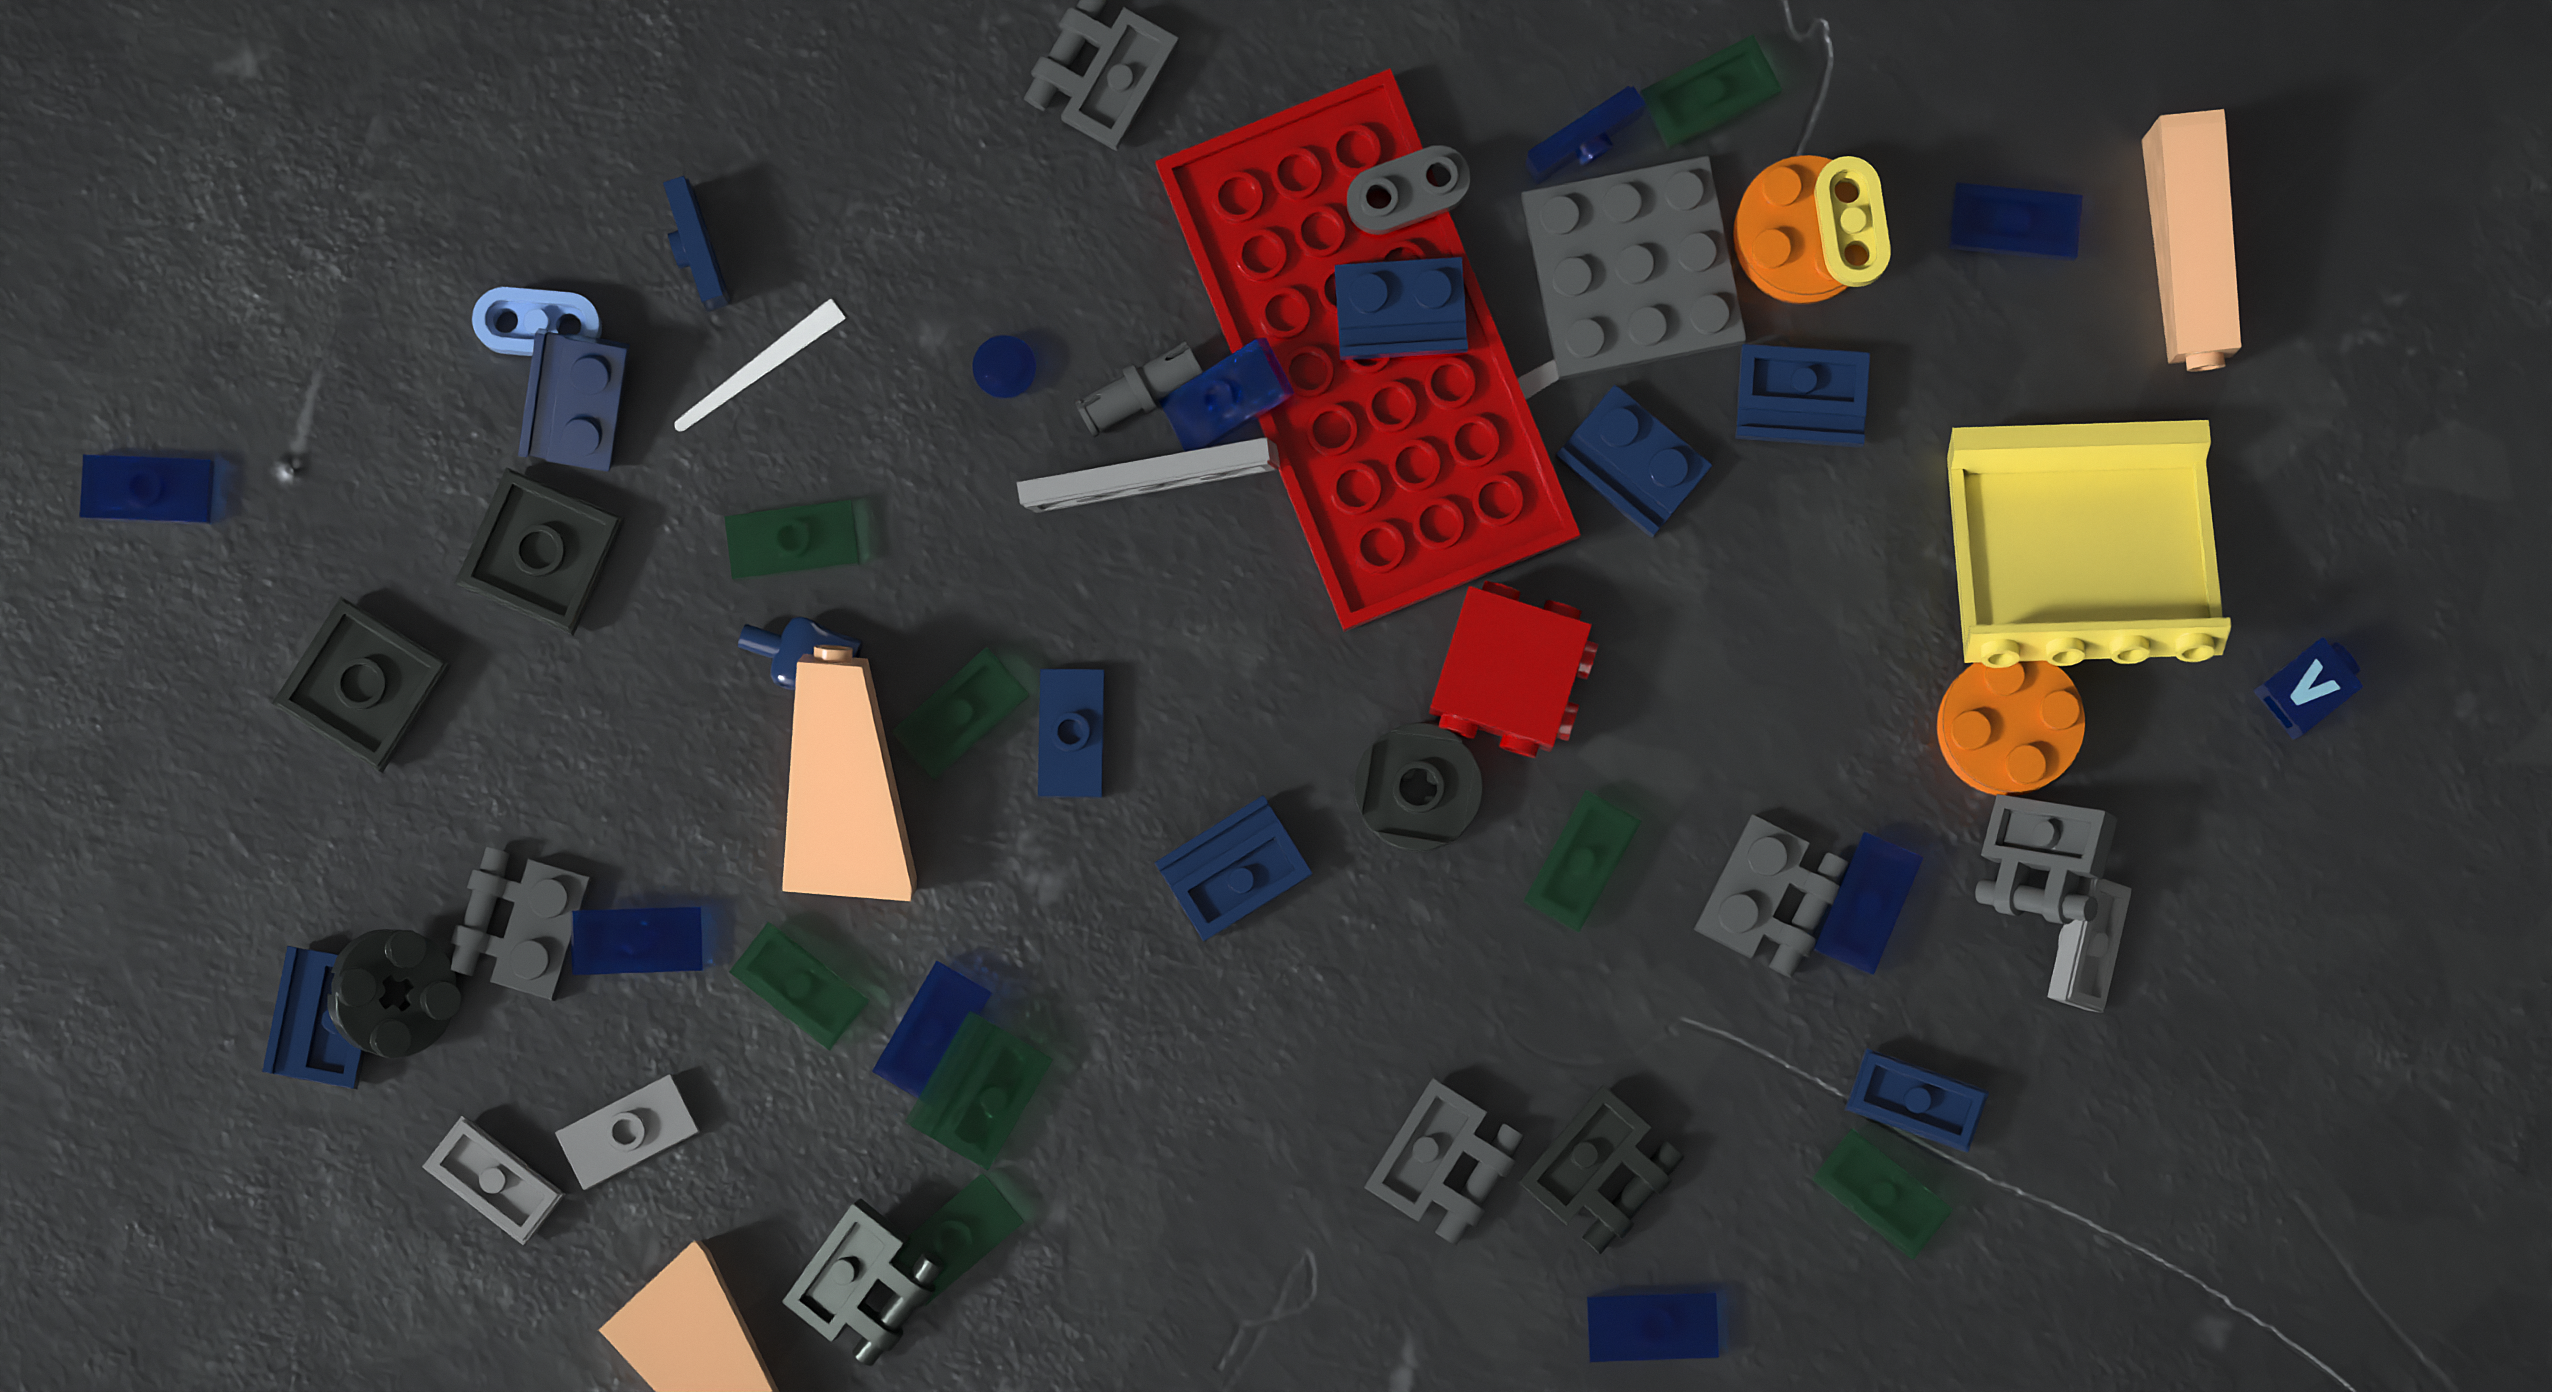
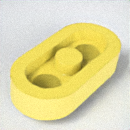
[1814,156,1891,287]

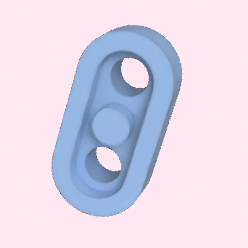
[472,287,602,356]

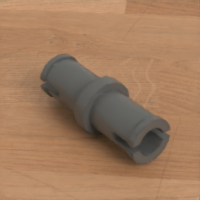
[1074,340,1205,437]

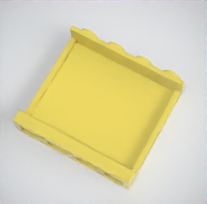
[1947,420,2231,668]

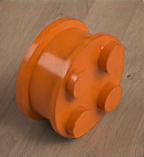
[1733,155,1868,304]
[1937,660,2085,797]

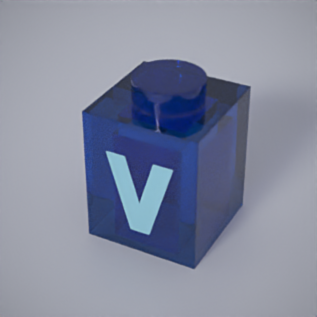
[2253,637,2364,740]

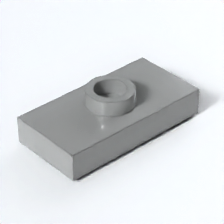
[2047,876,2131,1013]
[555,1074,700,1190]
[422,1116,566,1246]

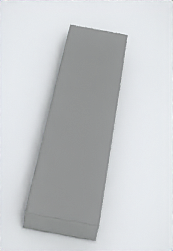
[1017,438,1280,513]

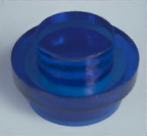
[973,335,1036,399]

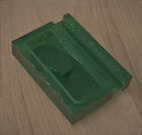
[905,1011,1053,1170]

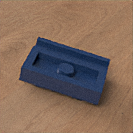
[1334,257,1468,360]
[518,328,630,472]
[1735,344,1870,447]
[1555,385,1713,538]
[1154,795,1313,942]
[262,946,365,1090]

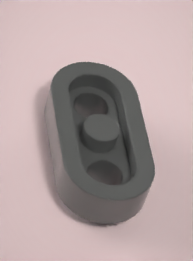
[1347,145,1470,235]

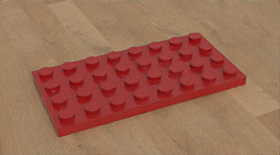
[1155,68,1581,632]

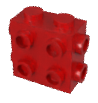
[1429,581,1599,758]

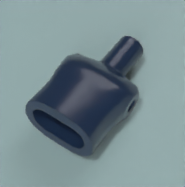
[738,617,863,691]

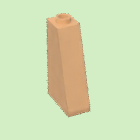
[2142,109,2241,372]
[782,645,917,901]
[599,1241,779,1392]

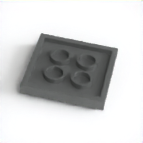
[1521,156,1746,380]

